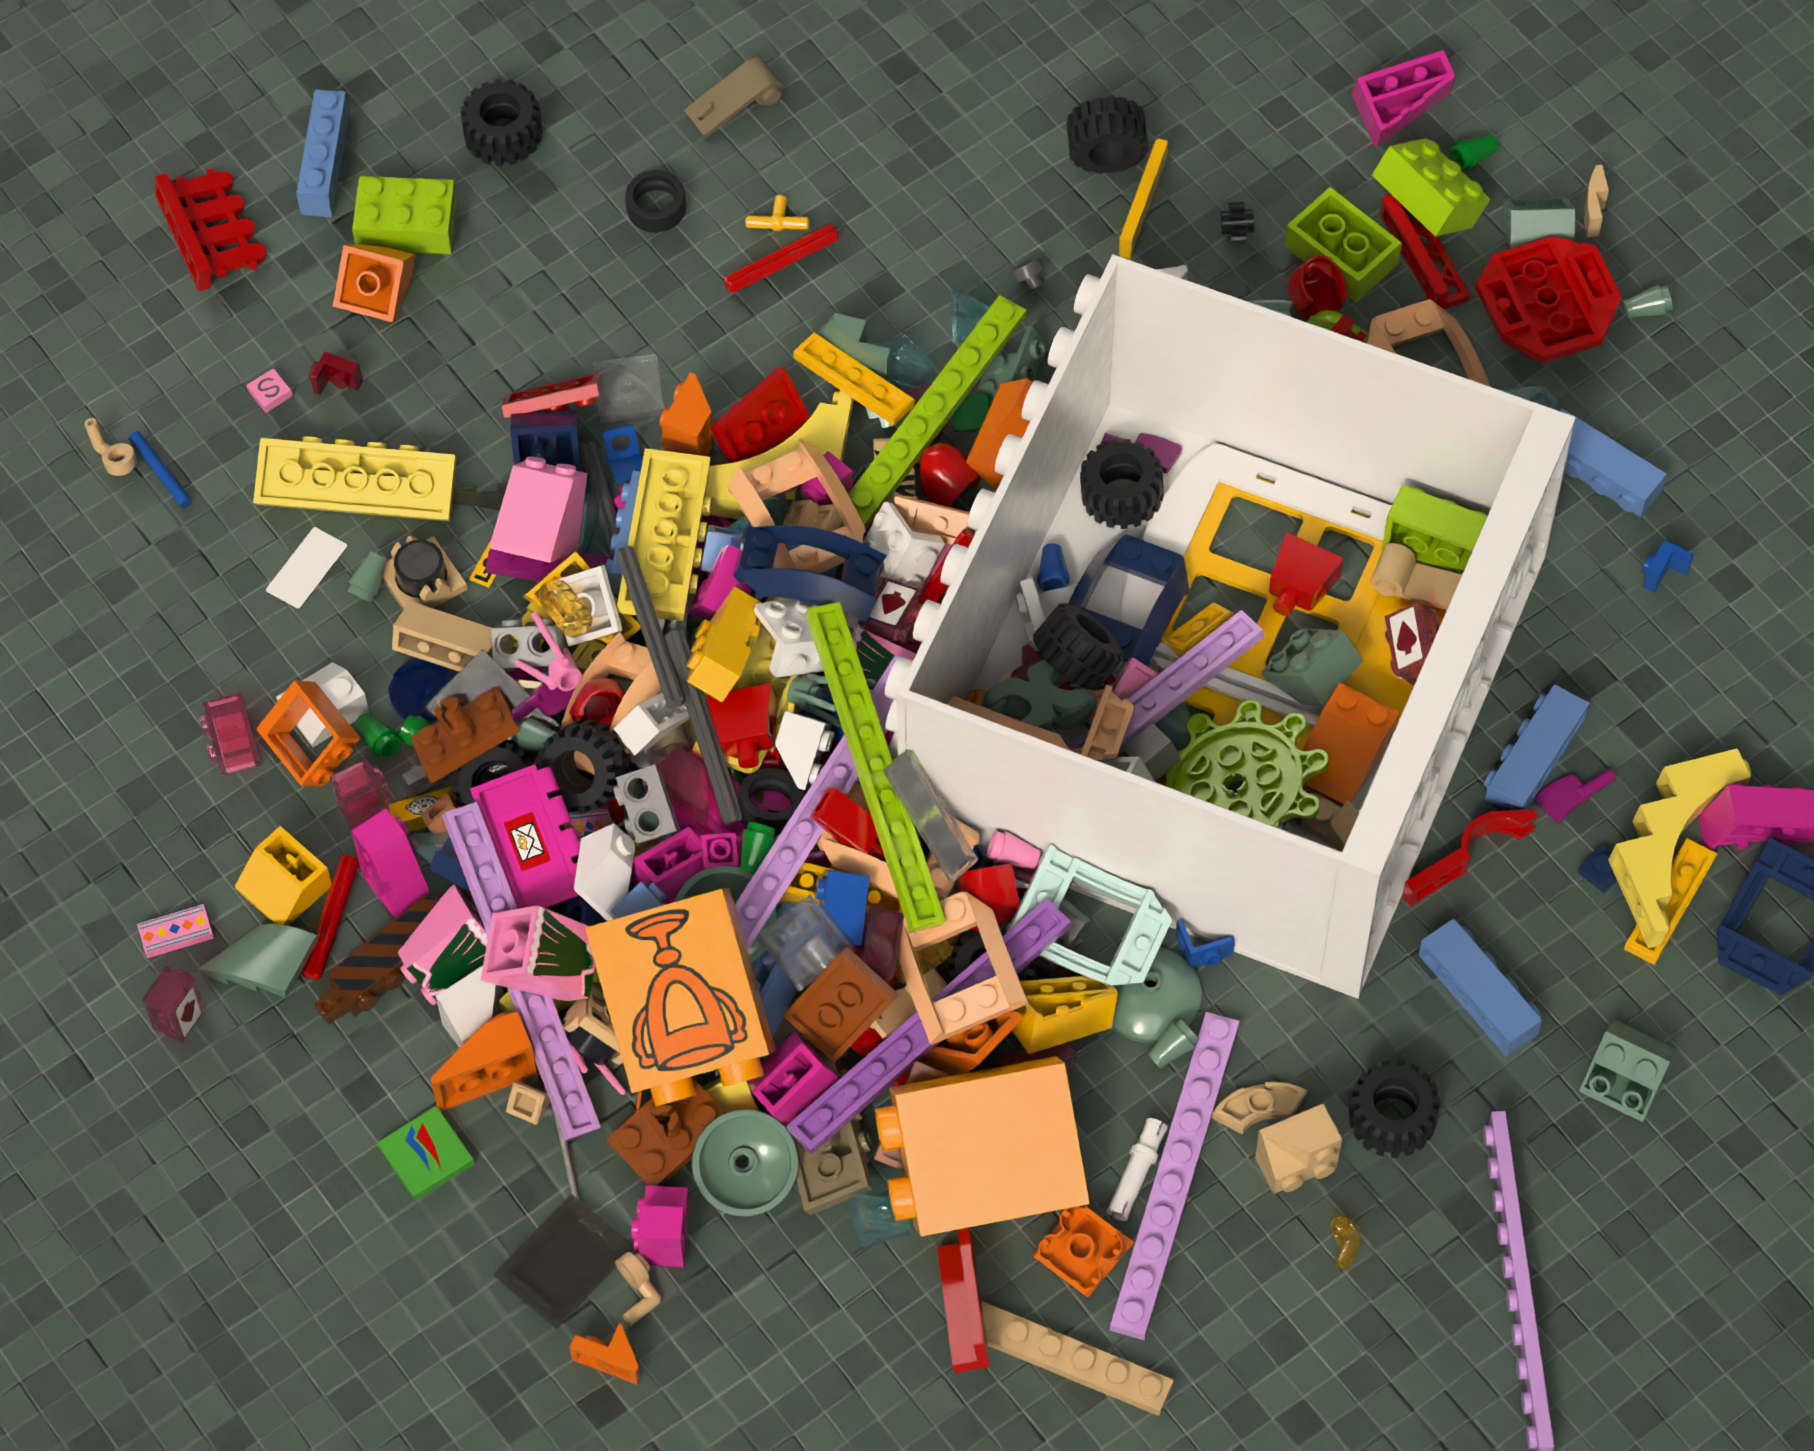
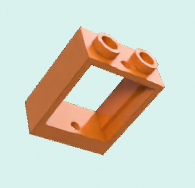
[256,680,361,787]

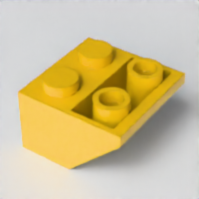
[235,826,332,926]

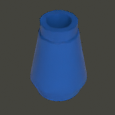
[1037,543,1070,592]

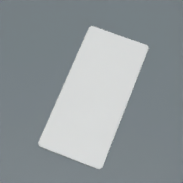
[266,527,347,609]

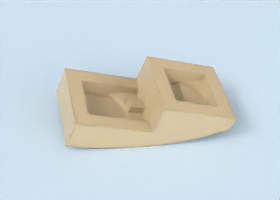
[1584,165,1609,238]
[782,499,842,531]

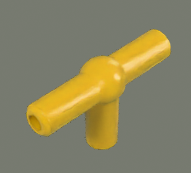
[745,195,810,232]

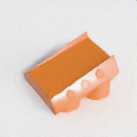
[1032,1205,1134,1297]

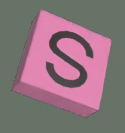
[246,369,293,413]

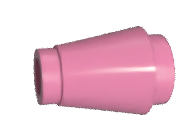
[987,830,1041,869]

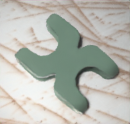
[981,659,1097,732]

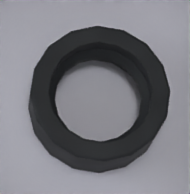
[625,170,686,233]
[738,768,804,835]

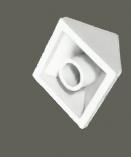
[551,565,622,647]

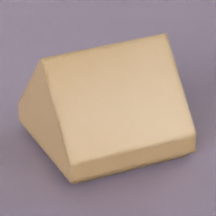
[506,1080,550,1125]

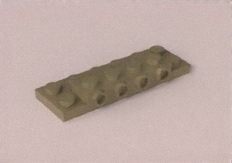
[764,1017,873,1215]

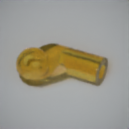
[1330,1216,1361,1271]

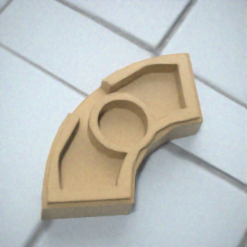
[1212,1081,1308,1134]

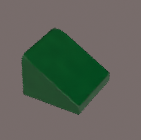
[952,394,991,433]

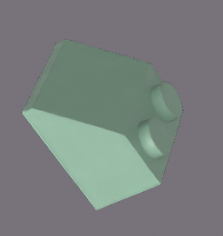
[1503,197,1575,248]

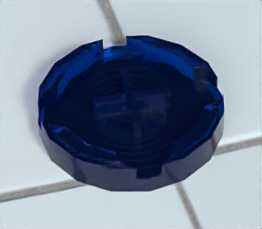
[388,659,456,722]

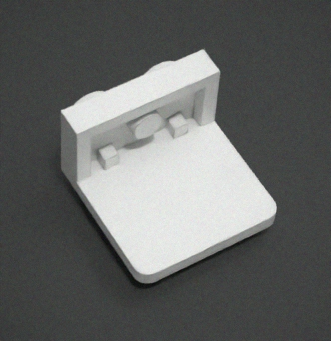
[863,502,945,597]
[1015,578,1095,651]
[754,599,823,678]

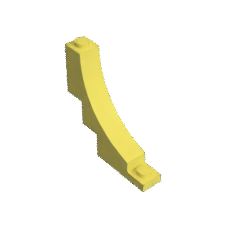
[705,390,854,519]
[1608,748,1751,948]

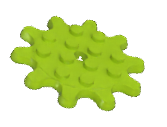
[1164,699,1329,829]

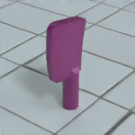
[1101,433,1182,474]
[512,682,576,723]
[1535,768,1616,824]

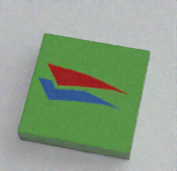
[377,1106,475,1201]

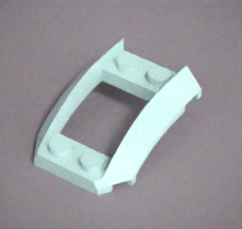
[1006,845,1172,986]

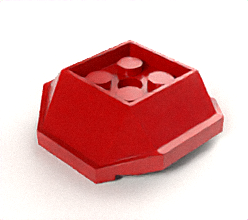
[1475,236,1622,364]

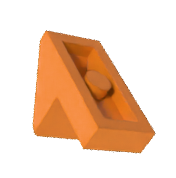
[569,1323,641,1385]

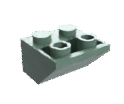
[1261,628,1364,706]
[1579,1020,1678,1122]

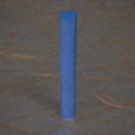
[129,431,192,508]

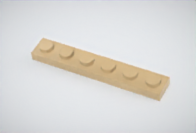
[981,1301,1174,1416]

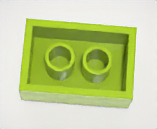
[1372,138,1491,237]
[352,176,458,254]
[1285,187,1402,302]
[1382,485,1488,575]

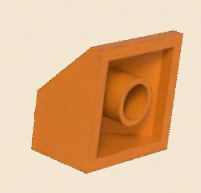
[333,244,416,322]

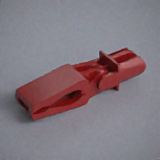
[810,787,887,863]

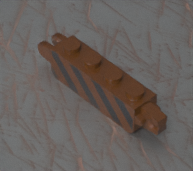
[315,888,472,1024]

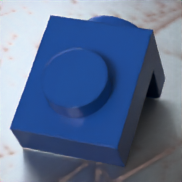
[1641,540,1694,593]

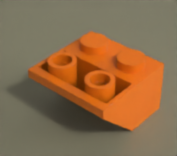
[659,372,714,456]

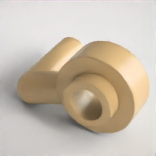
[84,418,137,476]
[615,1252,661,1326]

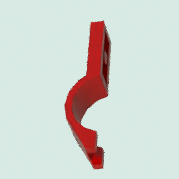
[1402,809,1538,907]

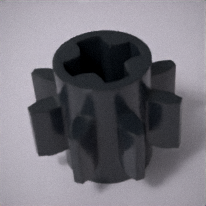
[1221,202,1254,242]

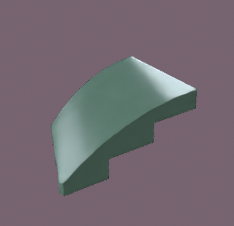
[817,313,891,383]
[199,924,318,998]

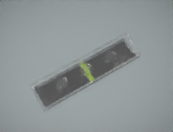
[883,749,978,881]

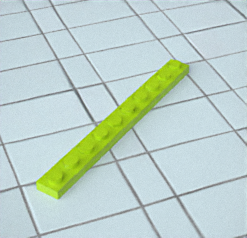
[839,295,1027,530]
[805,602,946,933]

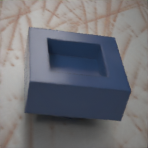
[1578,845,1617,894]

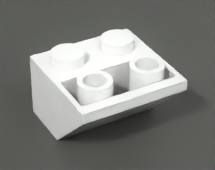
[775,711,835,790]

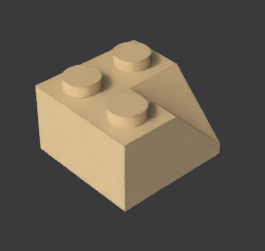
[1255,1104,1342,1194]

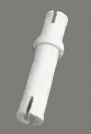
[1106,1118,1168,1221]

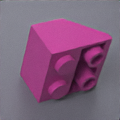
[630,827,703,904]
[746,1030,839,1126]

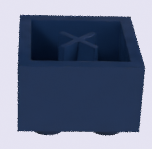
[510,410,582,472]

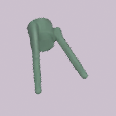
[787,673,876,730]

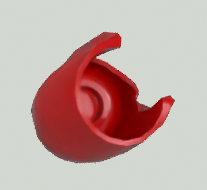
[1286,255,1348,320]
[919,443,982,508]
[569,678,626,730]
[957,864,1020,931]

